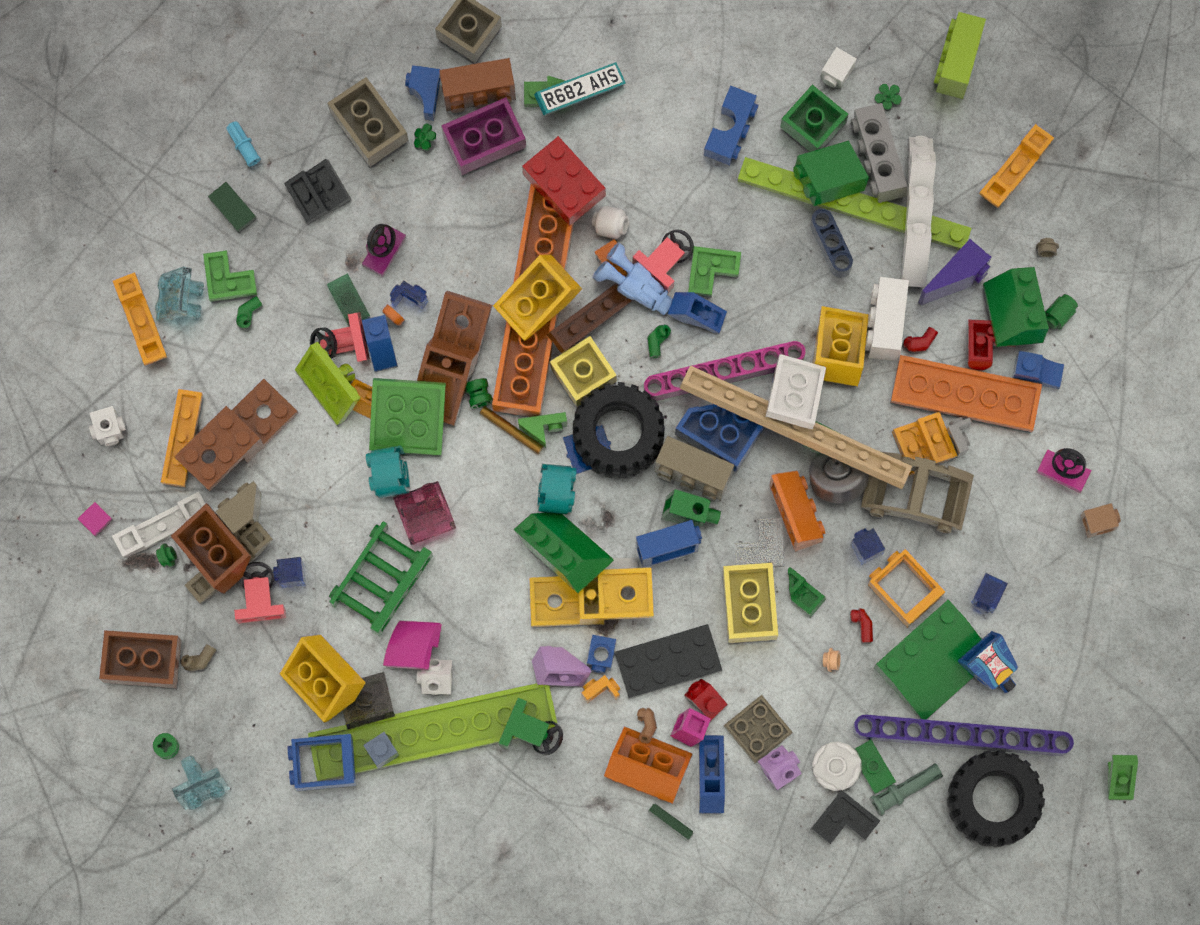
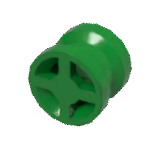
[153,733,180,760]

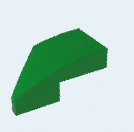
[788,567,826,617]

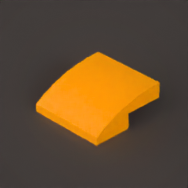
[892,412,957,476]

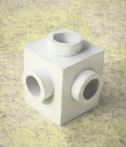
[89,406,126,446]
[417,659,452,695]

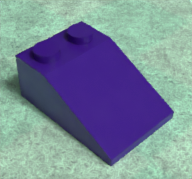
[918,239,992,306]

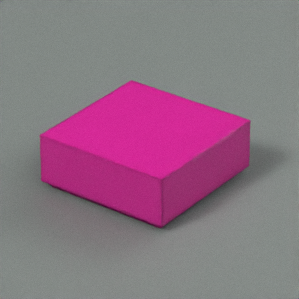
[77,502,112,537]

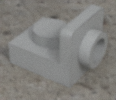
[947,417,972,458]

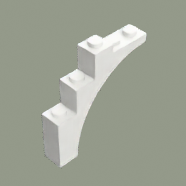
[901,136,936,287]

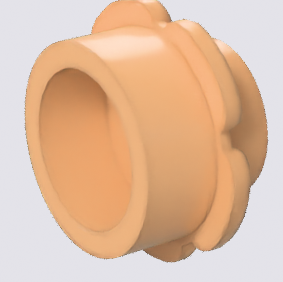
[823,648,841,672]

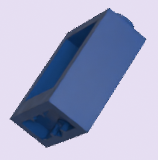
[635,520,702,568]
[287,734,356,791]

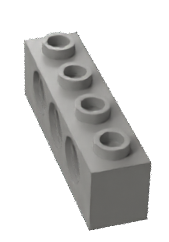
[851,103,907,203]

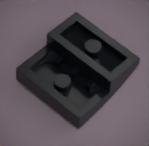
[284,159,351,223]

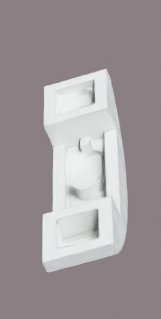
[112,491,205,558]

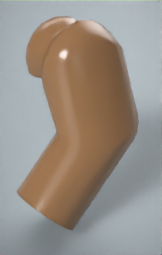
[637,708,657,744]

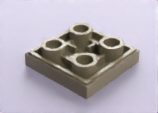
[724,695,793,764]

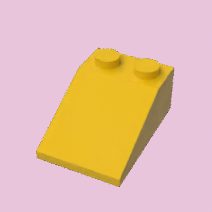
[493,255,582,341]
[812,306,869,387]

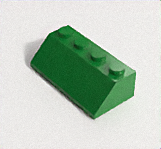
[513,512,614,593]

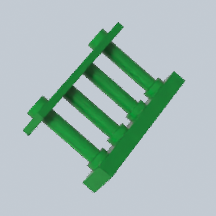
[329,521,433,637]

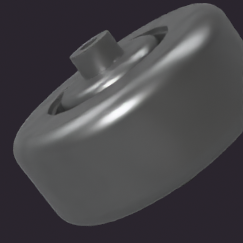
[809,452,868,503]

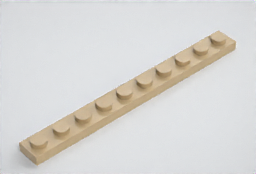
[680,366,912,489]

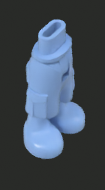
[592,242,672,315]

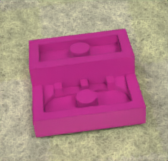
[383,620,442,670]

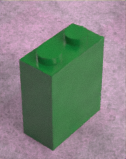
[793,140,869,206]

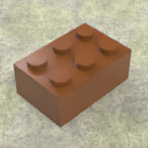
[439,58,516,113]
[99,630,182,688]

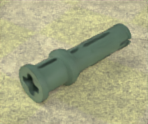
[870,763,943,816]

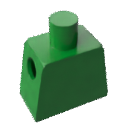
[661,489,721,528]

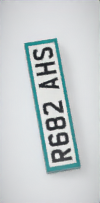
[534,62,626,116]

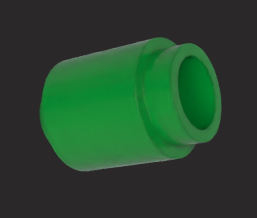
[1045,294,1078,329]

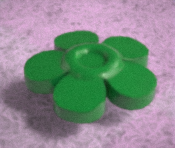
[875,84,902,110]
[414,123,436,150]

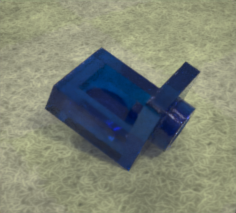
[390,280,429,309]

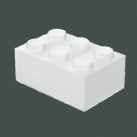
[865,277,909,362]

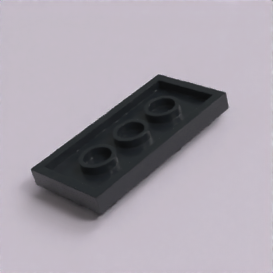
[615,624,723,699]

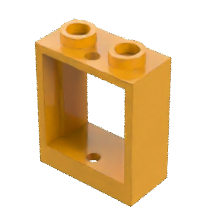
[868,549,945,628]

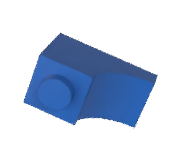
[405,65,441,121]
[668,292,727,333]
[1012,351,1064,389]

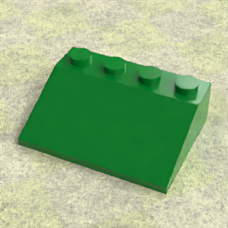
[874,599,982,720]

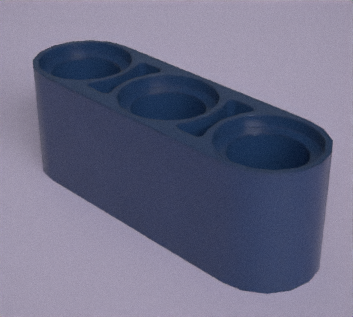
[810,209,853,278]

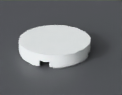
[812,742,862,791]

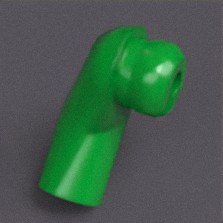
[236,296,263,329]

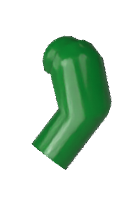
[647,324,671,359]

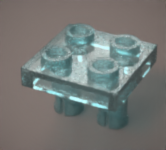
[155,266,204,322]
[172,756,230,810]

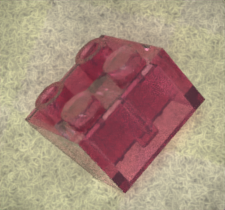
[393,481,456,545]

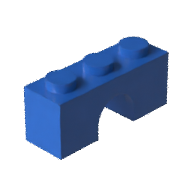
[704,85,759,166]

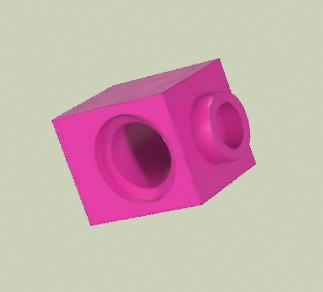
[670,708,711,747]

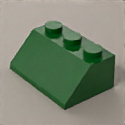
[983,267,1049,347]

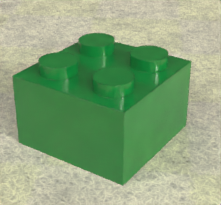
[780,84,849,152]

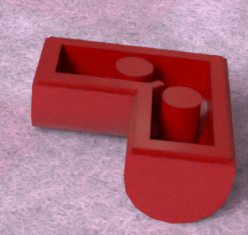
[968,319,1016,370]

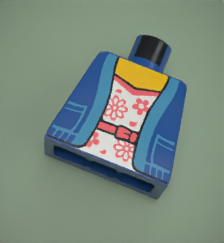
[958,631,1018,693]

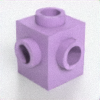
[758,745,802,790]

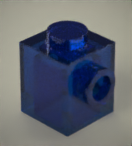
[850,528,885,565]
[273,557,306,588]

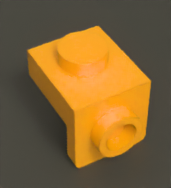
[581,675,620,704]

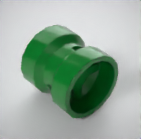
[465,378,493,409]

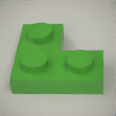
[688,246,741,297]
[203,250,257,302]

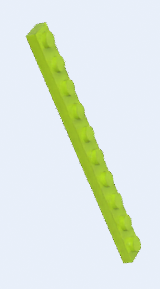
[738,157,972,251]

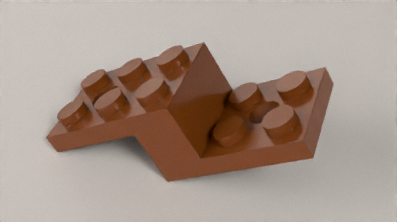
[417,290,493,425]
[174,379,298,492]

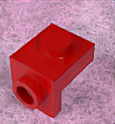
[684,679,728,721]

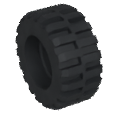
[573,382,665,479]
[947,750,1045,847]

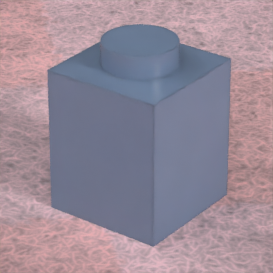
[363,732,399,769]

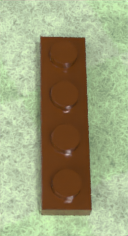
[547,283,632,354]

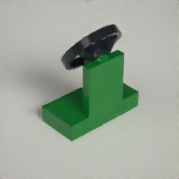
[499,698,563,755]

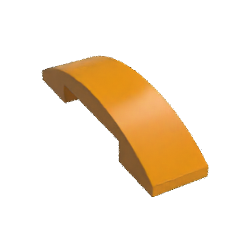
[979,124,1054,208]
[113,272,167,366]

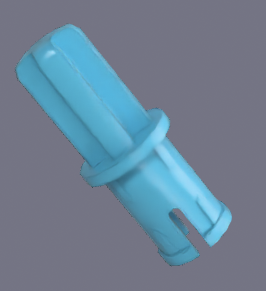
[226,121,261,167]

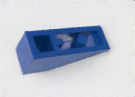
[699,735,725,813]

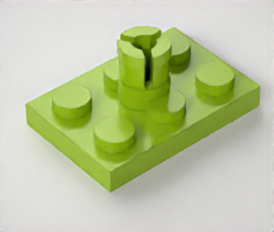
[295,342,361,425]

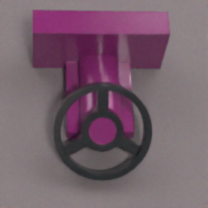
[362,224,406,277]

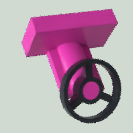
[1037,448,1092,493]

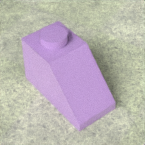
[532,646,591,686]

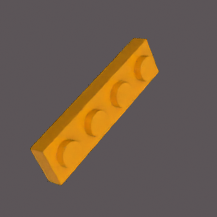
[161,389,203,488]

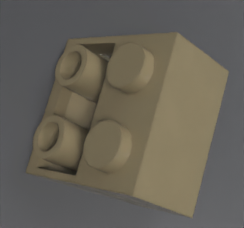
[215,481,262,540]

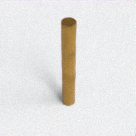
[480,406,544,454]

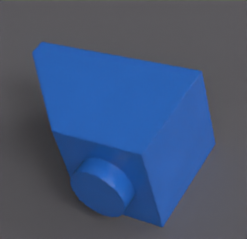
[362,315,398,372]

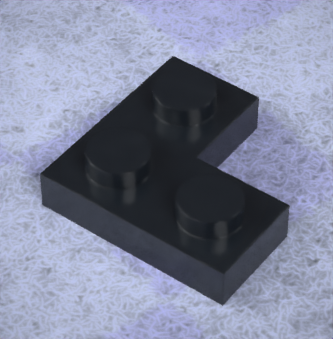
[811,790,880,844]

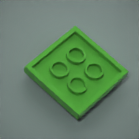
[369,378,446,455]

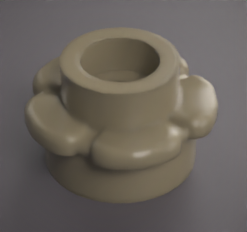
[1036,238,1059,257]

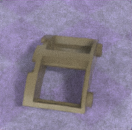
[861,452,974,533]

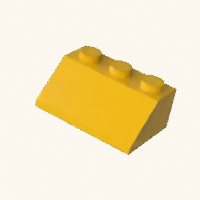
[279,635,366,722]

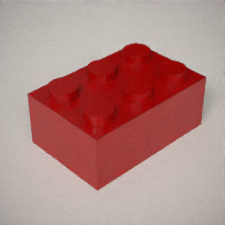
[522,136,606,226]

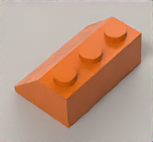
[769,471,826,552]
[604,726,693,804]

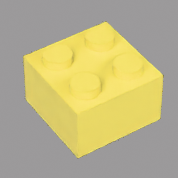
[550,336,617,407]

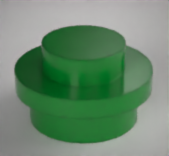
[156,543,177,567]

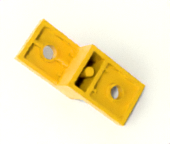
[529,568,654,627]

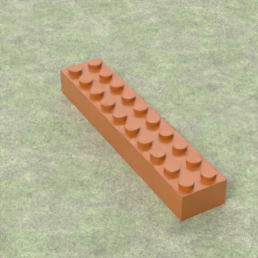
[492,184,574,417]

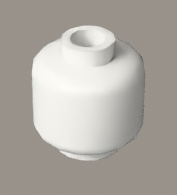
[592,206,629,239]

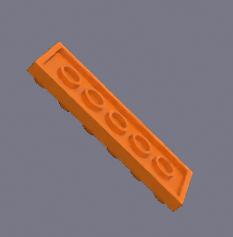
[890,355,1042,432]

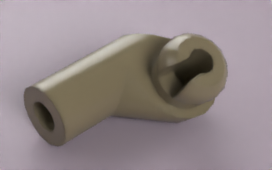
[181,644,217,671]

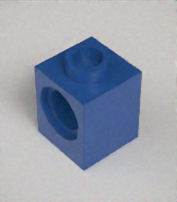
[587,635,616,674]

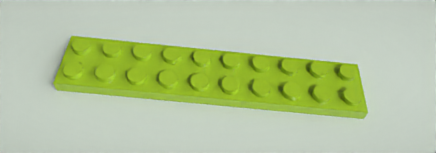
[308,683,558,781]

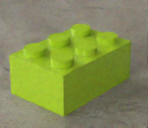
[934,12,986,99]

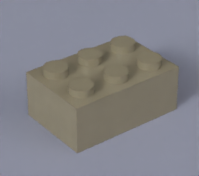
[327,77,409,167]
[655,436,734,501]

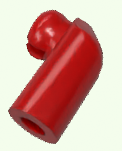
[903,327,938,352]
[850,608,873,642]

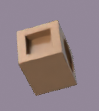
[1080,503,1121,538]

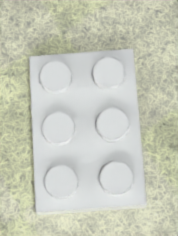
[766,354,826,430]

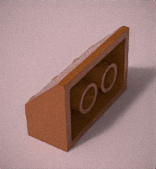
[171,503,251,594]

